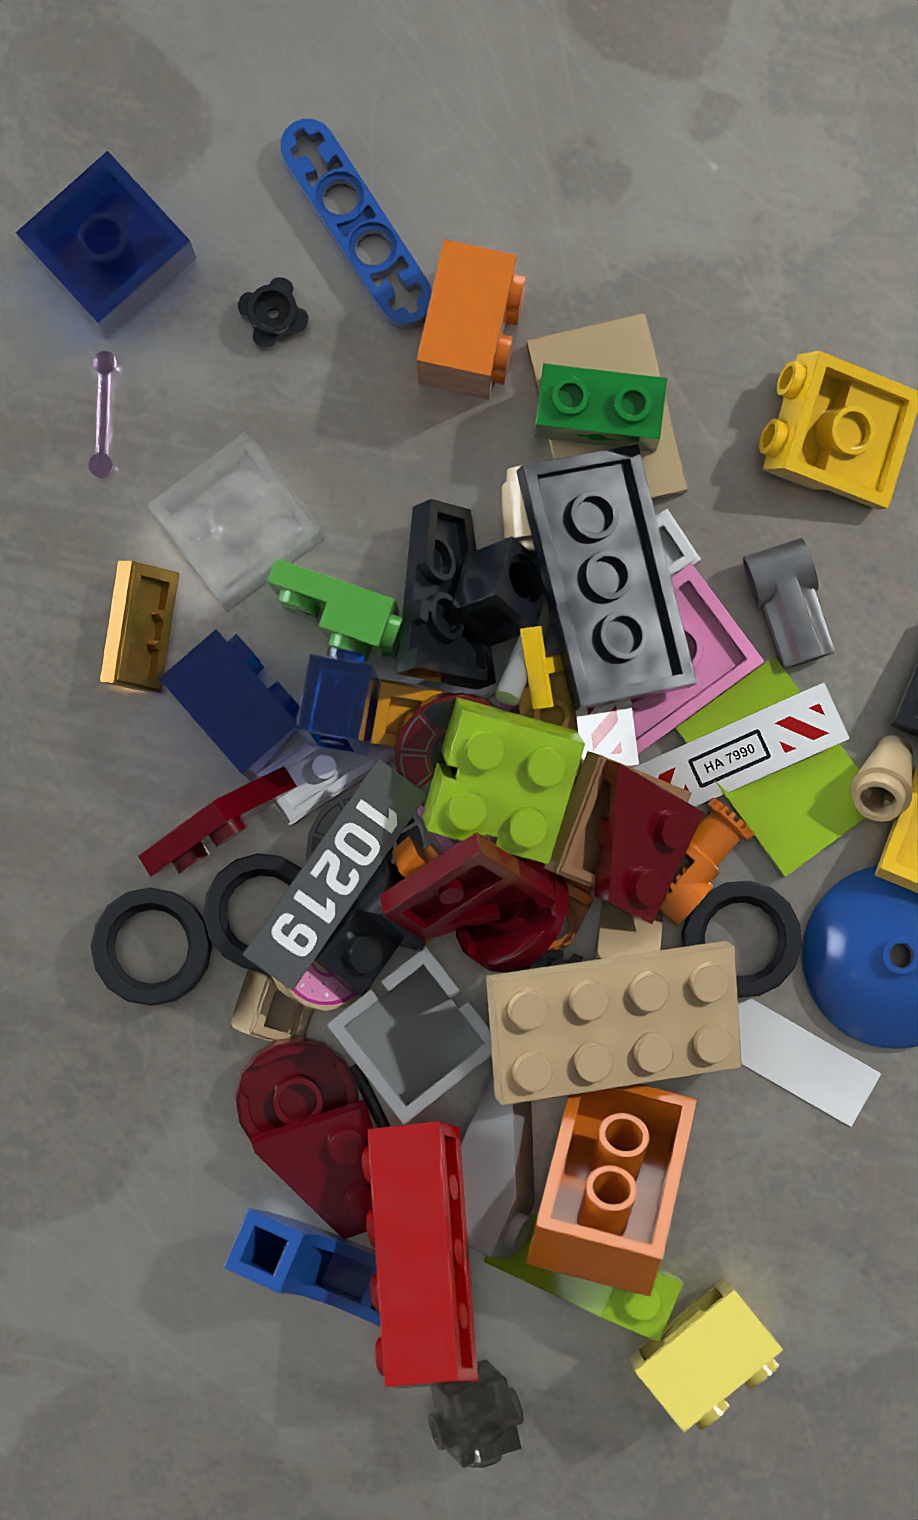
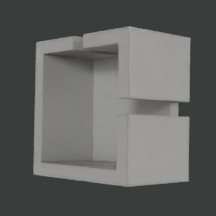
[326,947,492,1124]

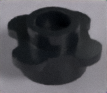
[238,277,309,348]

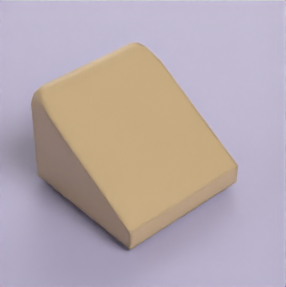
[230,969,314,1042]

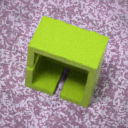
[422,697,585,864]

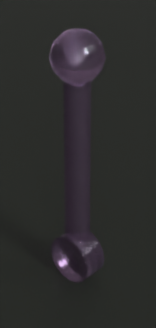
[88,351,117,478]

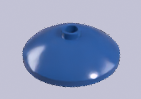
[801,865,918,1049]

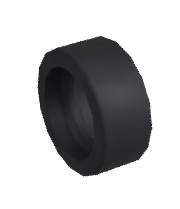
[203,853,302,971]
[682,881,802,998]
[90,887,212,1006]

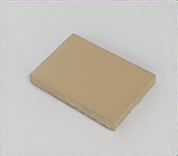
[526,313,688,500]

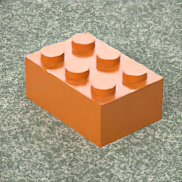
[526,1084,697,1297]

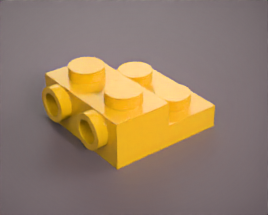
[759,351,918,509]

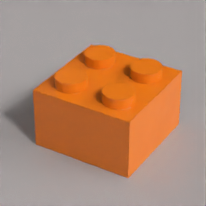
[417,239,526,399]

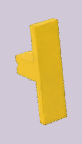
[520,626,564,709]

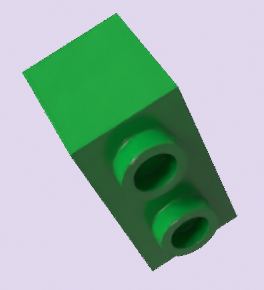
[534,363,667,452]

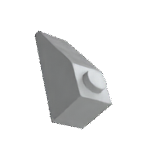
[461,1071,535,1260]

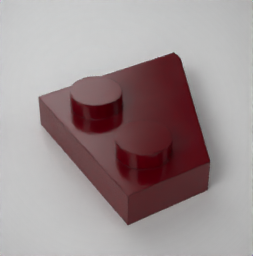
[138,766,297,877]

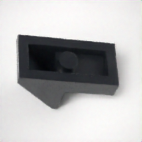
[314,857,426,996]

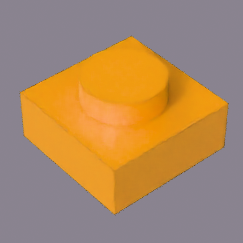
[371,679,443,747]

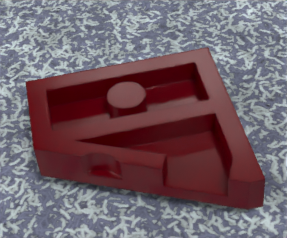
[594,760,704,924]
[380,832,557,940]
[250,1100,374,1239]

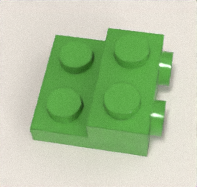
[267,558,402,663]

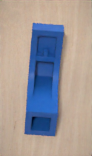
[224,1208,381,1327]

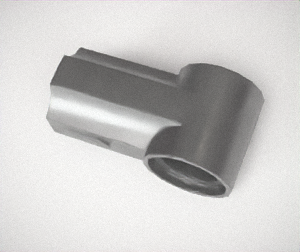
[742,538,835,669]

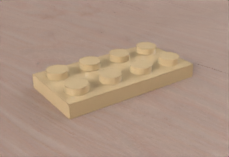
[486,941,742,1105]

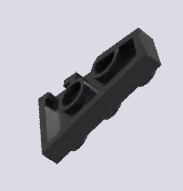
[397,499,496,690]

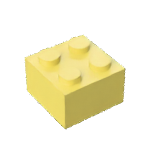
[628,1278,783,1432]

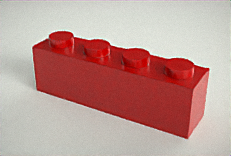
[362,1121,478,1388]

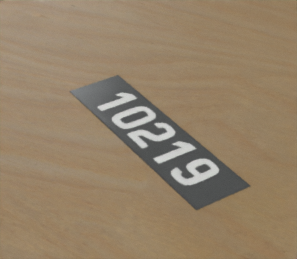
[242,758,428,991]

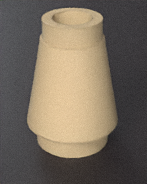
[850,735,913,822]

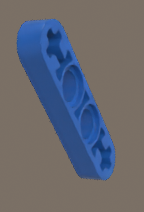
[281,119,432,330]

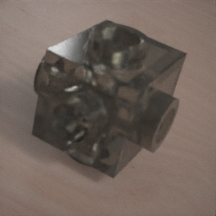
[428,1359,524,1468]

